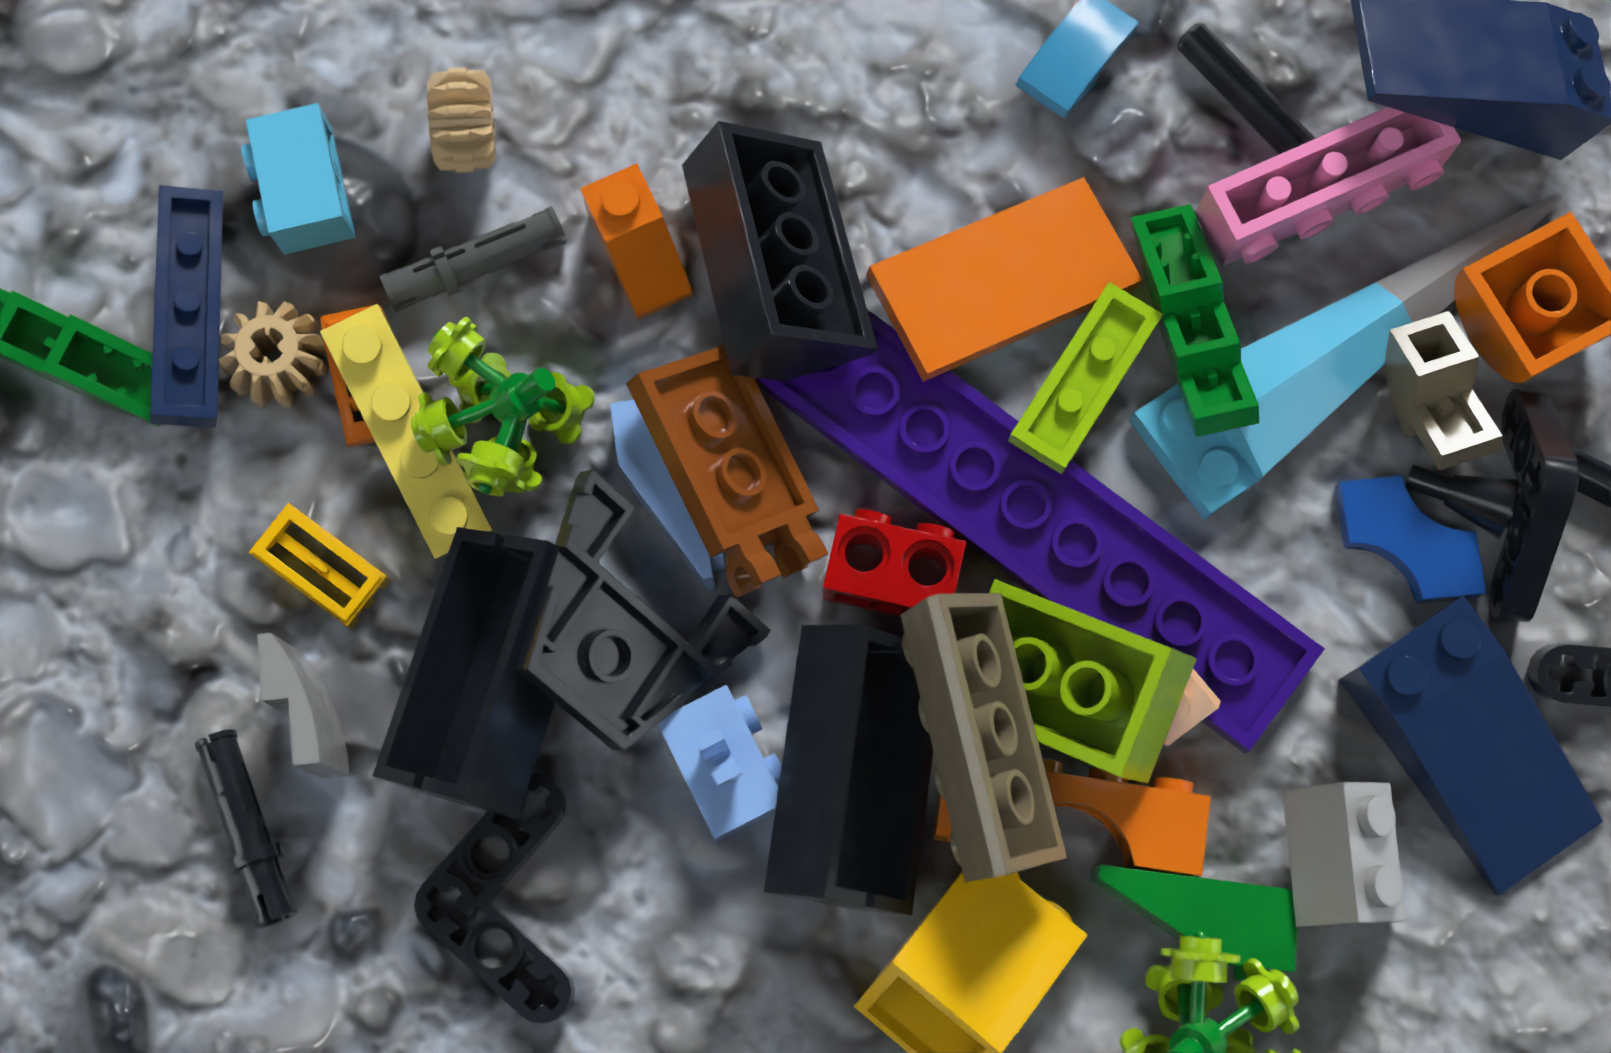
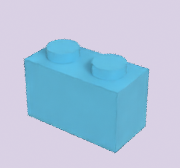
[241,103,356,255]

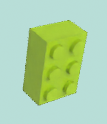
[989,579,1197,783]

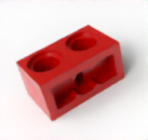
[823,509,966,617]

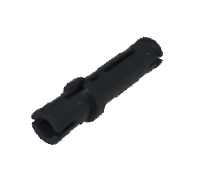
[195,729,298,929]

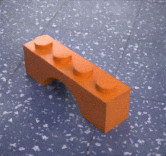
[932,758,1211,877]

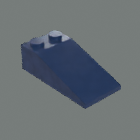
[1351,0,1611,160]
[1339,596,1604,895]

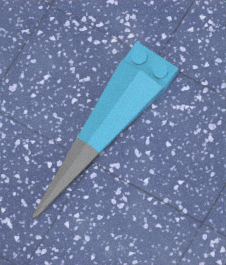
[1129,194,1563,520]

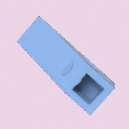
[610,400,726,591]

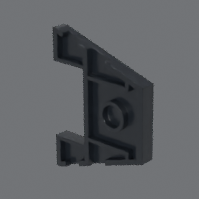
[516,469,771,751]

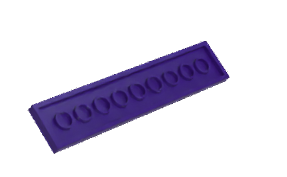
[755,309,1325,754]

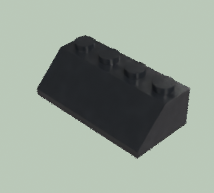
[682,121,878,381]

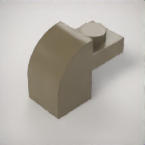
[1385,311,1502,471]

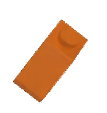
[580,163,693,320]

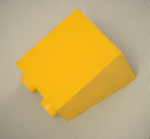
[853,871,1088,1053]

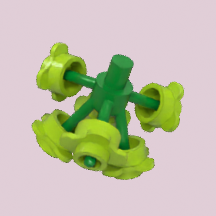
[411,316,595,496]
[1119,931,1301,1053]

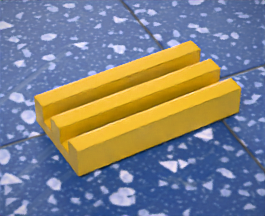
[248,503,391,630]

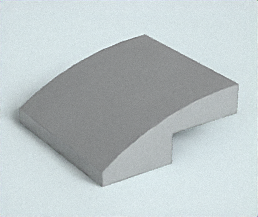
[257,633,350,779]

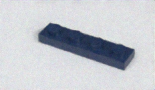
[150,185,223,428]

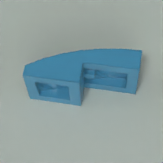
[1015,0,1139,119]

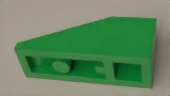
[1090,865,1298,981]

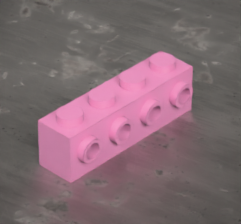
[1195,107,1462,266]

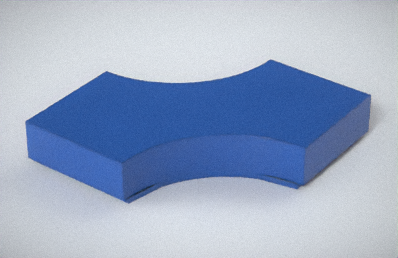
[1334,475,1486,603]

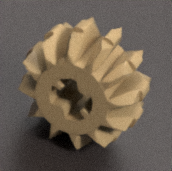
[426,67,496,174]
[218,301,328,408]

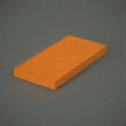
[866,177,1143,382]

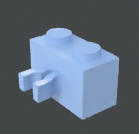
[658,685,782,843]

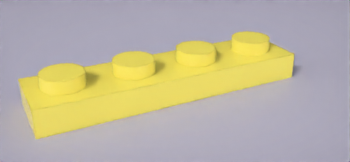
[320,304,493,559]

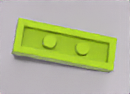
[1008,282,1163,474]

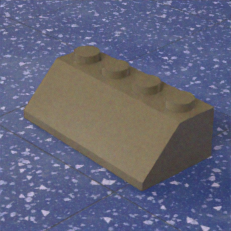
[901,593,1067,882]

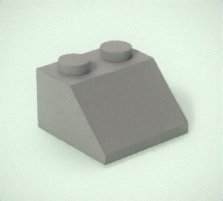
[1282,782,1406,927]

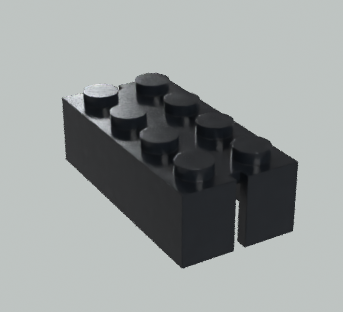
[372,527,555,819]
[764,624,933,916]

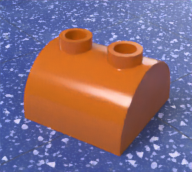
[1454,212,1611,383]

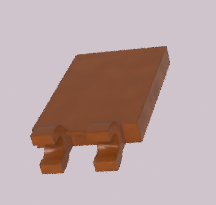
[626,345,828,599]

